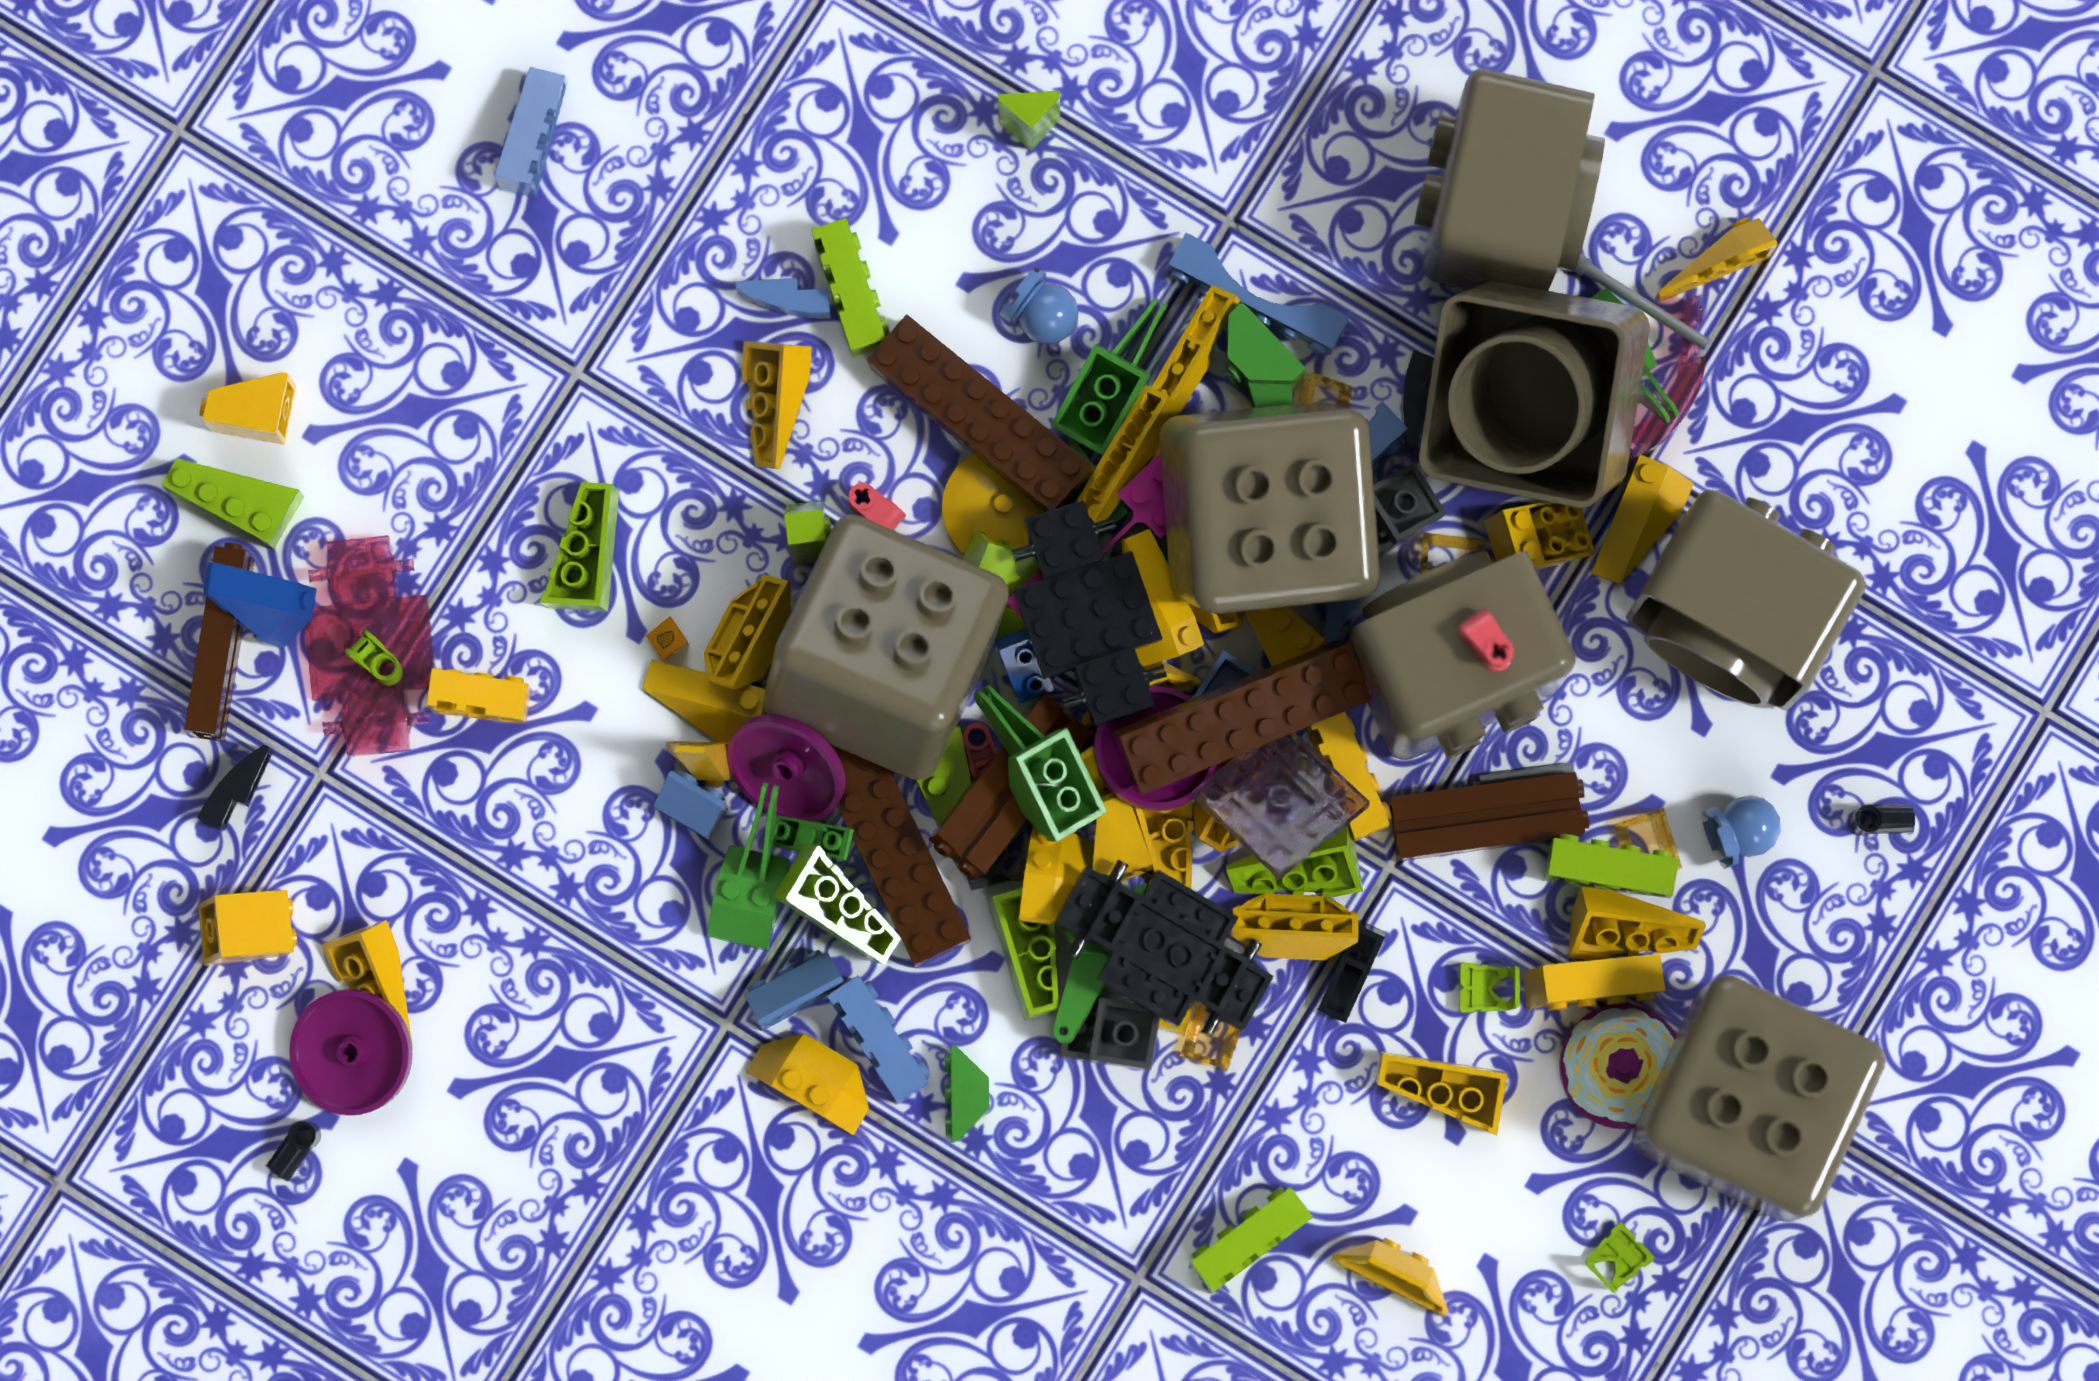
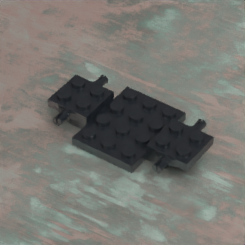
[1011,500,1167,727]
[1054,859,1274,1038]

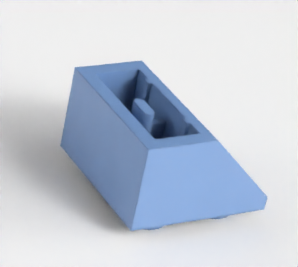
[654,770,728,841]

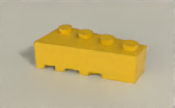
[1305,712,1392,842]
[1522,954,1666,1011]
[1376,1051,1507,1136]

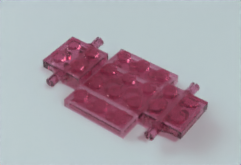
[305,535,435,757]

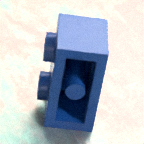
[994,628,1055,704]

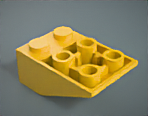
[1484,501,1595,571]

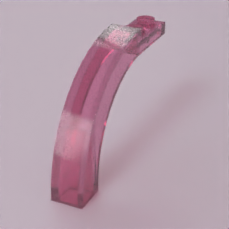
[1628,295,1706,464]

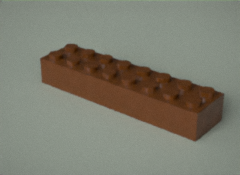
[866,314,1094,512]
[1112,638,1372,795]
[830,744,972,968]

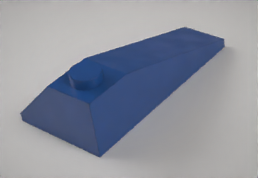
[203,562,317,648]

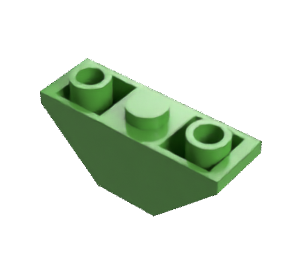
[774,815,854,862]
[945,1046,989,1143]

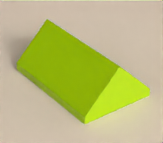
[998,91,1060,151]

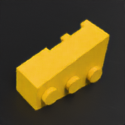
[427,668,531,724]

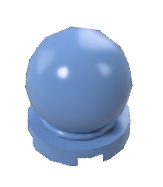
[1000,266,1079,344]
[1702,795,1781,869]

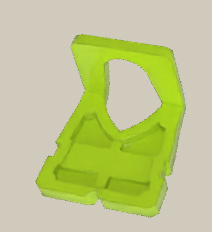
[1459,962,1520,1013]
[1585,1223,1654,1293]

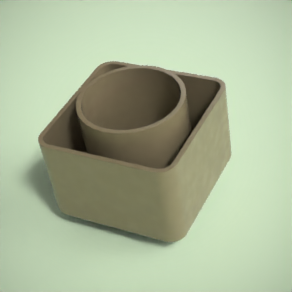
[1414,68,1605,291]
[1419,280,1650,507]
[1159,402,1380,614]
[1625,490,1866,710]
[763,515,1009,780]
[1348,551,1576,760]
[1632,975,1886,1222]

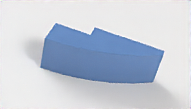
[735,278,831,319]

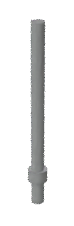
[1575,254,1712,351]

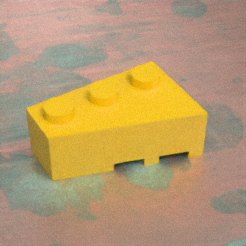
[1244,606,1328,666]

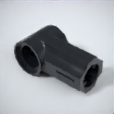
[1849,804,1915,836]
[967,851,1027,891]
[266,1121,321,1182]

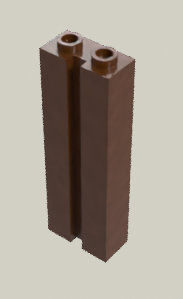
[184,542,255,742]
[928,693,1092,879]
[1389,772,1589,862]

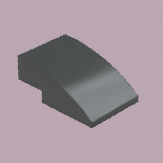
[1373,462,1447,557]
[1060,998,1160,1070]

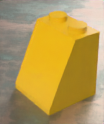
[199,372,297,445]
[1092,793,1153,882]
[198,890,297,966]

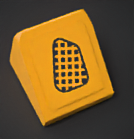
[646,616,689,661]

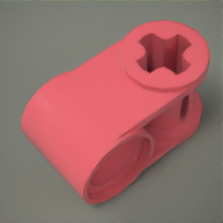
[848,483,907,530]
[1457,608,1514,672]
[963,723,996,780]

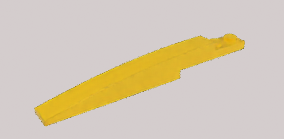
[1076,285,1241,523]

